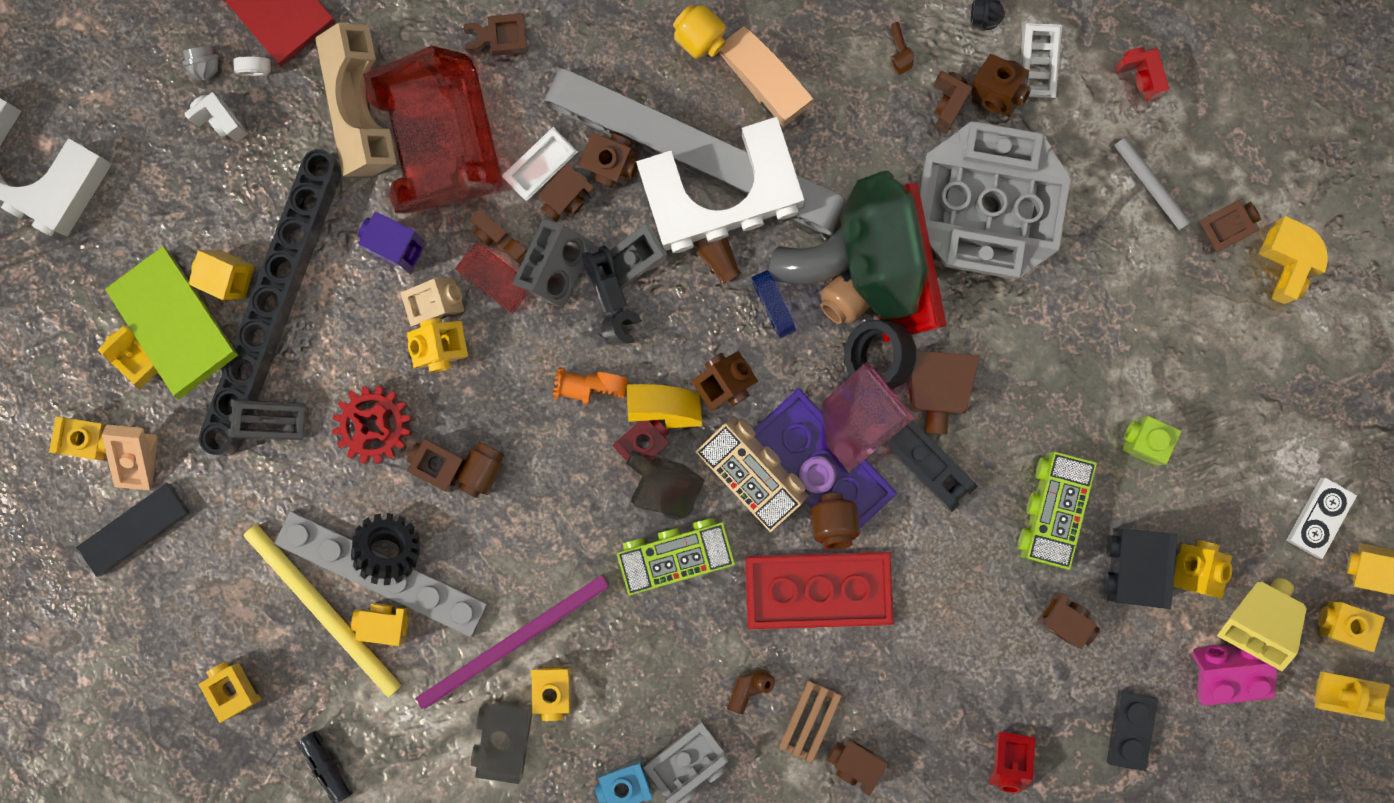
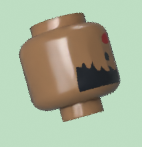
[820,271,874,324]

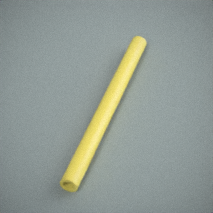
[243,524,402,698]

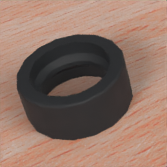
[844,320,916,390]

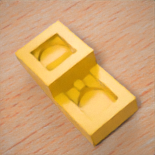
[627,384,702,428]

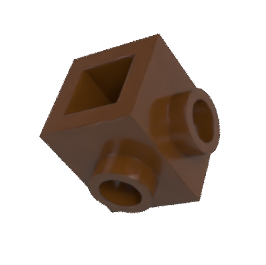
[972,53,1031,117]
[578,132,640,188]
[691,351,758,411]

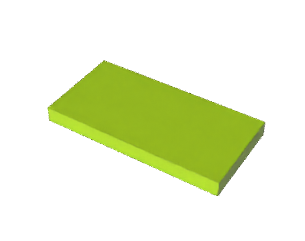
[105,246,238,399]

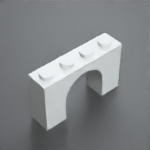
[0,99,112,237]
[636,117,804,253]

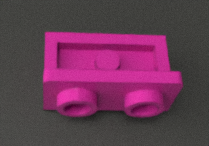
[1193,645,1277,706]

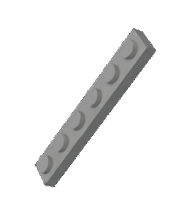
[274,511,488,637]

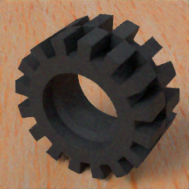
[351,513,420,585]

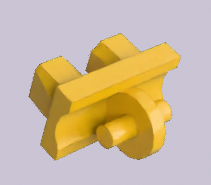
[1314,671,1390,721]

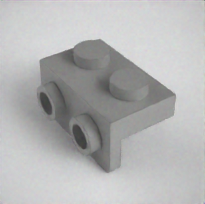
[643,721,729,803]

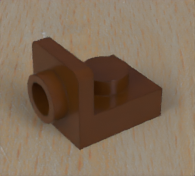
[934,71,973,133]
[1199,198,1262,252]

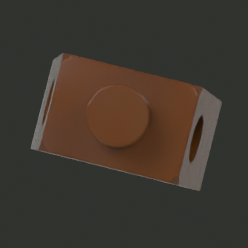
[907,351,979,435]

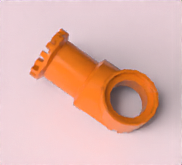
[553,367,629,405]

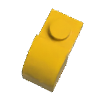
[1259,216,1328,304]

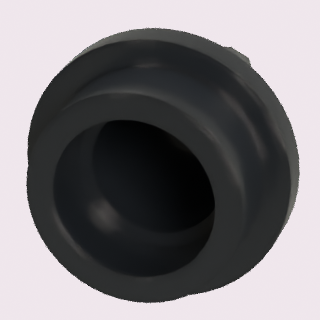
[970,0,1005,31]

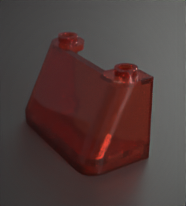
[363,45,502,214]

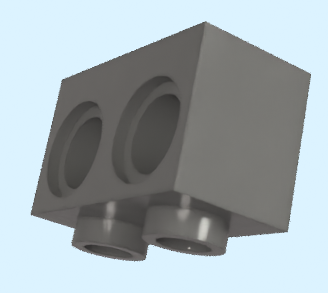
[512,219,594,308]

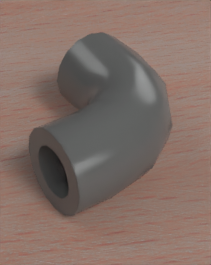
[769,226,867,284]

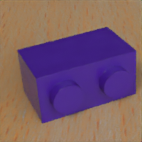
[358,211,427,275]

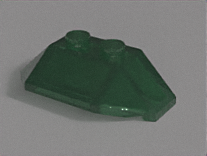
[840,171,928,321]

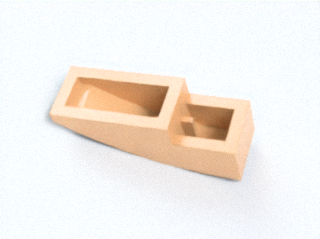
[719,26,813,128]

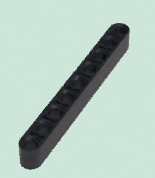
[199,149,342,456]

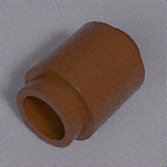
[455,442,504,498]

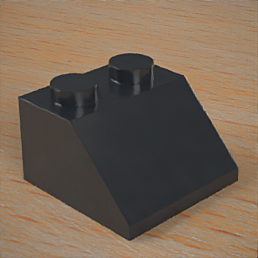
[1103,528,1177,609]

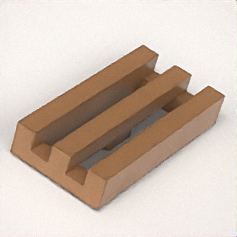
[778,680,842,763]

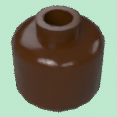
[810,493,860,550]

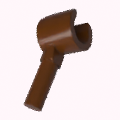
[890,22,914,75]

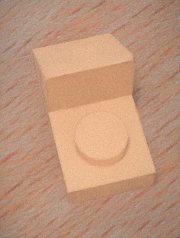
[102,425,158,491]

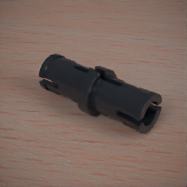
[295,730,354,803]

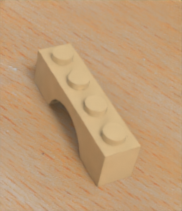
[315,23,396,177]

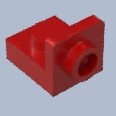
[1115,47,1170,102]
[989,731,1036,793]

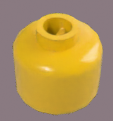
[673,5,726,59]

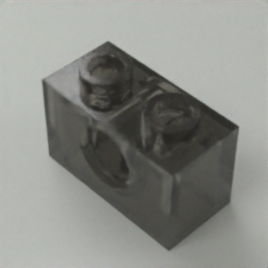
[471,699,533,784]

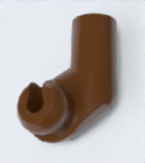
[727,669,775,715]

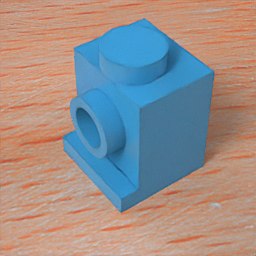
[594,758,653,803]

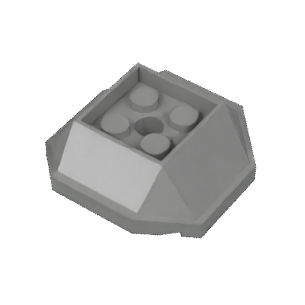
[919,121,1071,280]

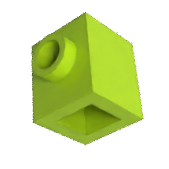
[1122,416,1182,466]

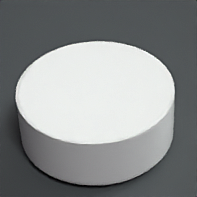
[233,57,271,76]

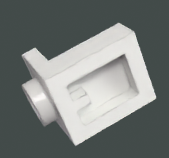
[184,92,248,142]

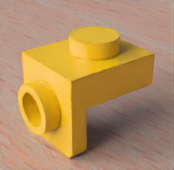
[98,325,158,390]

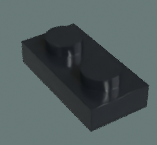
[1106,690,1158,771]

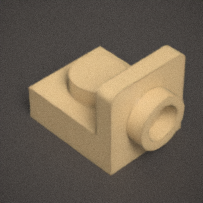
[400,278,464,327]

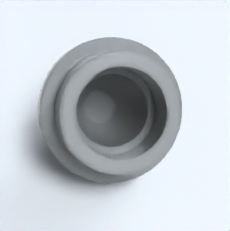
[182,45,219,80]

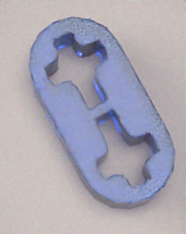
[751,270,796,339]

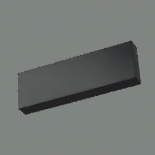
[76,483,190,577]

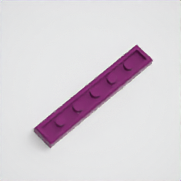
[415,574,610,709]

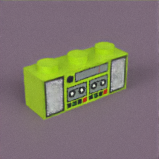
[1017,452,1097,570]
[617,517,735,596]

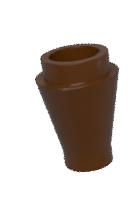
[694,237,741,284]

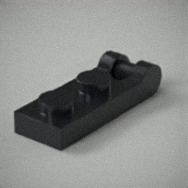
[880,415,978,512]

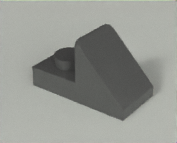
[600,223,667,289]

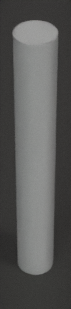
[1114,137,1191,230]

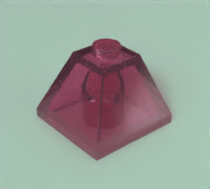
[822,362,915,473]

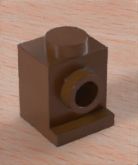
[538,163,596,223]
[407,439,465,492]
[1036,592,1100,650]
[827,736,888,796]

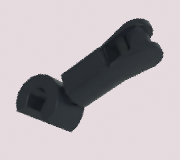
[582,245,642,345]

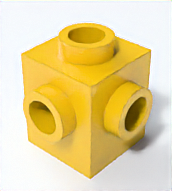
[407,318,468,373]
[1173,540,1232,599]

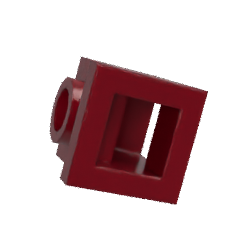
[612,420,670,473]

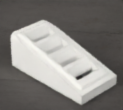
[1021,23,1062,98]

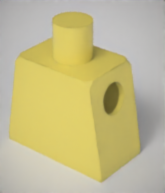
[1217,578,1306,671]

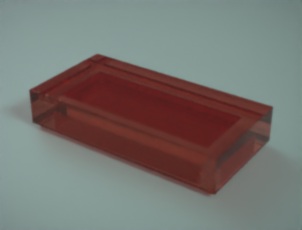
[455,241,529,314]

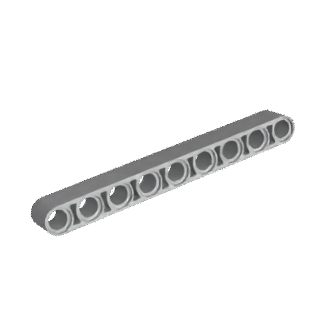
[543,68,848,235]

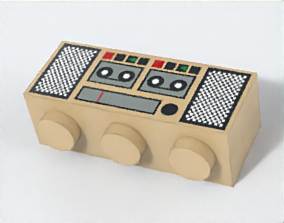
[695,416,809,532]

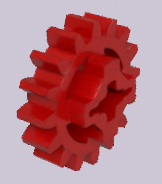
[332,386,413,464]

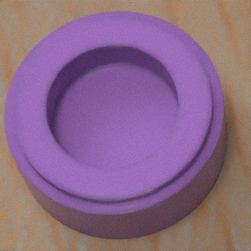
[799,457,836,493]

